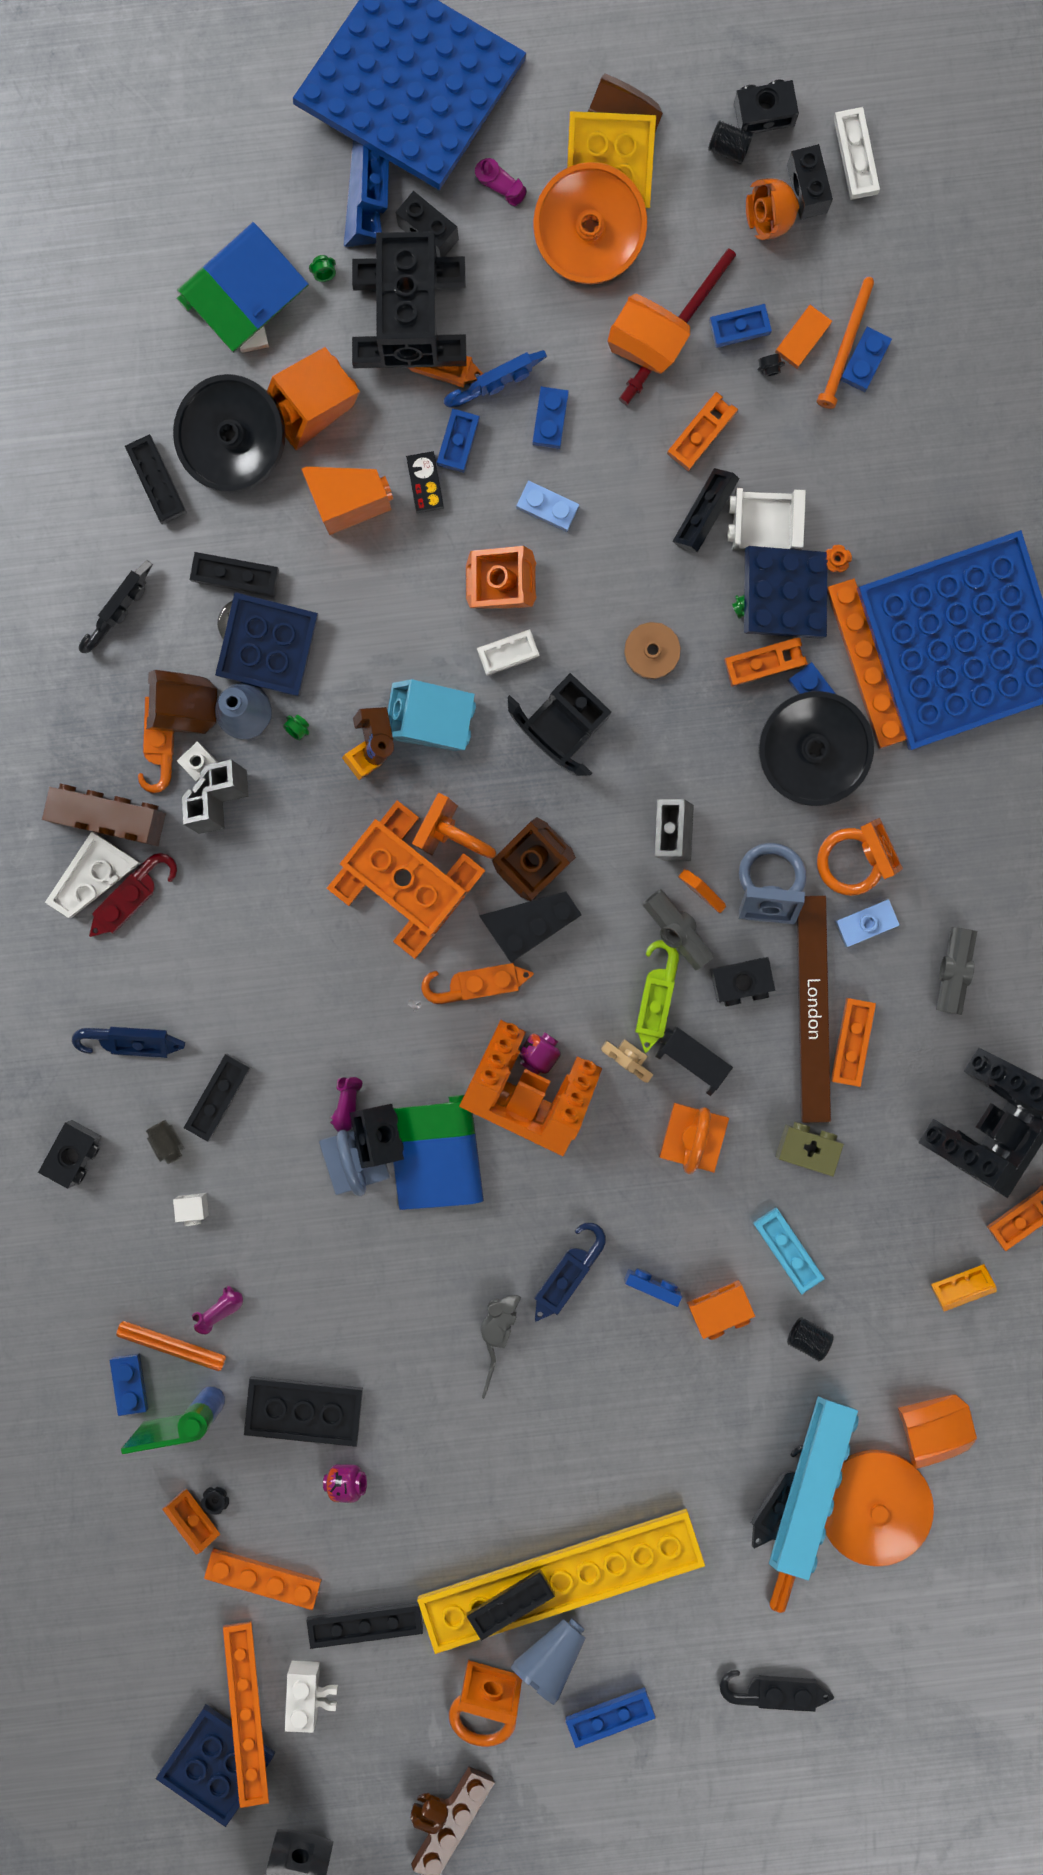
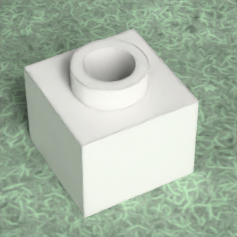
[177,742,218,782]
[173,1193,209,1226]

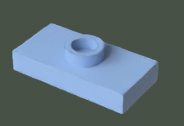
[835,899,899,947]

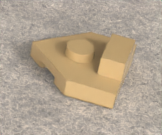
[601,1039,653,1083]

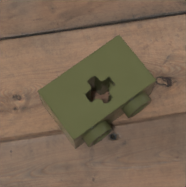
[775,1122,844,1177]

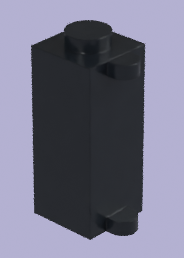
[655,1026,733,1096]

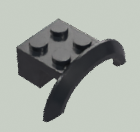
[508,673,612,776]

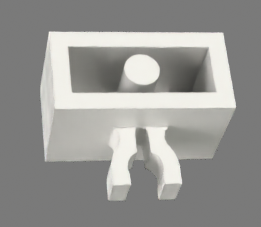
[285,1661,338,1733]

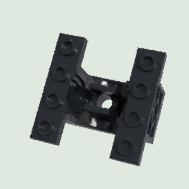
[352,231,467,369]
[918,1048,1043,1198]

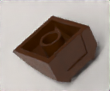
[588,73,663,132]
[146,670,217,734]
[492,817,576,901]

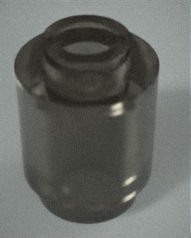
[146,1120,185,1164]

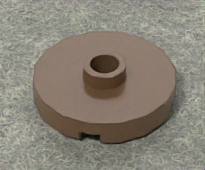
[624,622,681,680]

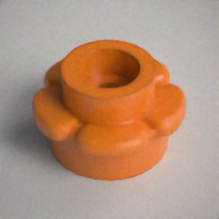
[826,545,852,572]

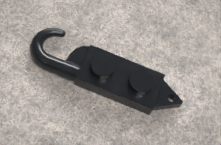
[78,560,153,654]
[750,1445,803,1549]
[720,1670,834,1712]

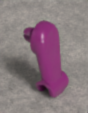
[475,158,527,207]
[330,1077,363,1132]
[192,1286,243,1335]

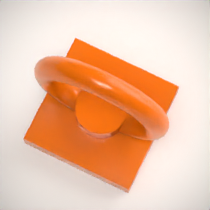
[412,792,496,859]
[817,818,903,896]
[659,1102,729,1175]
[449,1660,522,1747]

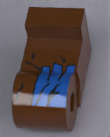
[353,707,394,765]

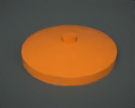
[533,162,647,285]
[824,1450,934,1566]

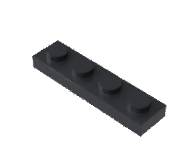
[306,1602,423,1649]

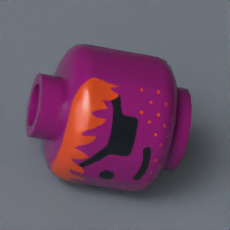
[519,1032,561,1075]
[323,1464,367,1503]

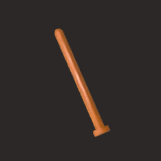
[816,277,874,409]

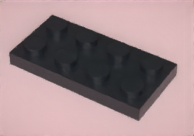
[244,1376,363,1447]

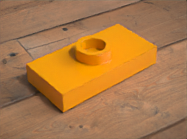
[931,1264,997,1312]

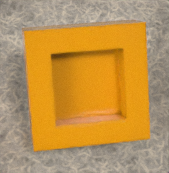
[342,741,382,780]

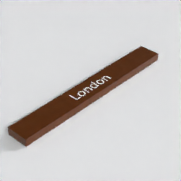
[797,896,831,1123]

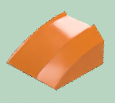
[608,293,690,374]
[466,546,537,609]
[898,1394,977,1469]

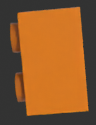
[687,1280,756,1340]

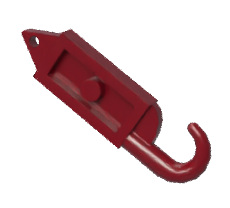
[89,853,177,937]

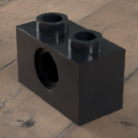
[734,79,799,134]
[787,144,833,220]
[395,190,459,257]
[710,957,776,1007]
[350,1104,404,1169]
[38,1120,101,1189]

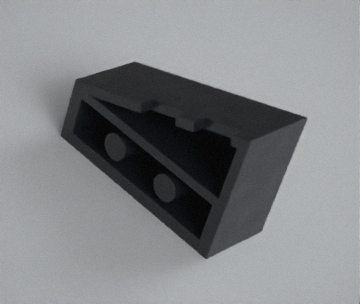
[479,891,582,963]

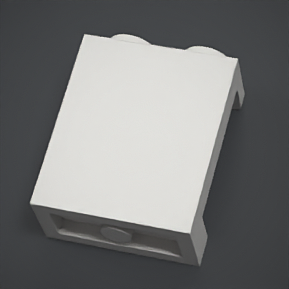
[727,488,806,551]

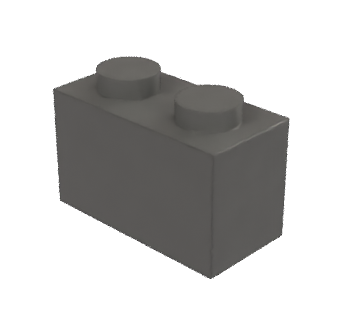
[655,799,694,861]

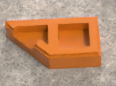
[678,869,726,913]

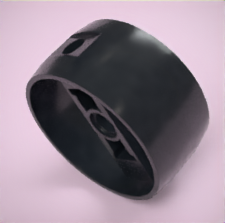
[265,1829,334,1875]

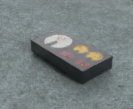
[406,451,444,514]

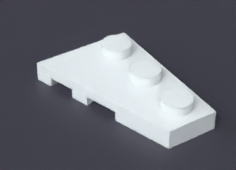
[45,832,141,918]

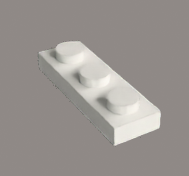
[834,107,880,200]

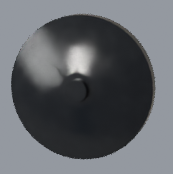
[173,374,286,492]
[758,691,874,806]

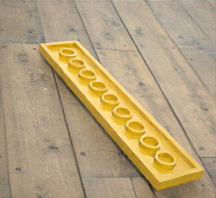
[417,1508,705,1654]

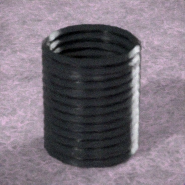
[708,120,753,164]
[787,1317,834,1362]

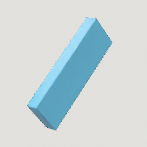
[753,1207,825,1295]

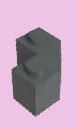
[182,759,249,834]

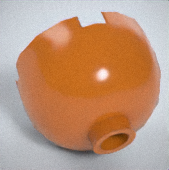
[746,178,799,240]

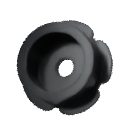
[757,354,785,377]
[201,1487,229,1515]

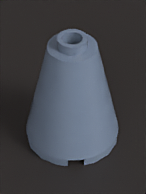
[215,683,272,739]
[511,1618,586,1705]

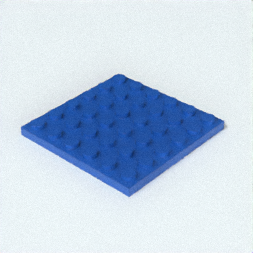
[293,0,526,191]
[857,530,1043,750]

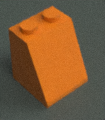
[267,347,360,450]
[302,467,394,535]

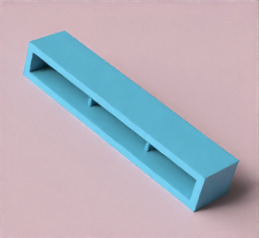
[769,1396,859,1581]

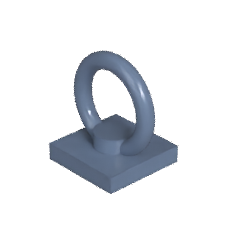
[738,843,807,924]
[319,1130,391,1196]

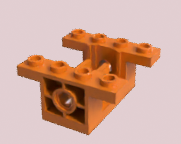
[326,800,486,959]
[459,1020,602,1156]

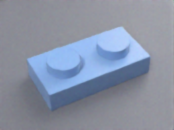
[516,480,579,532]

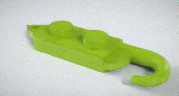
[635,940,679,1053]

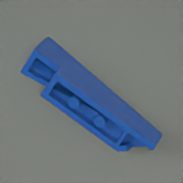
[344,140,389,247]

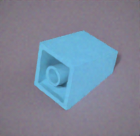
[387,679,476,751]

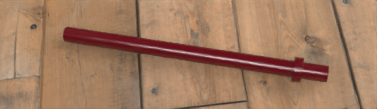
[619,248,736,405]

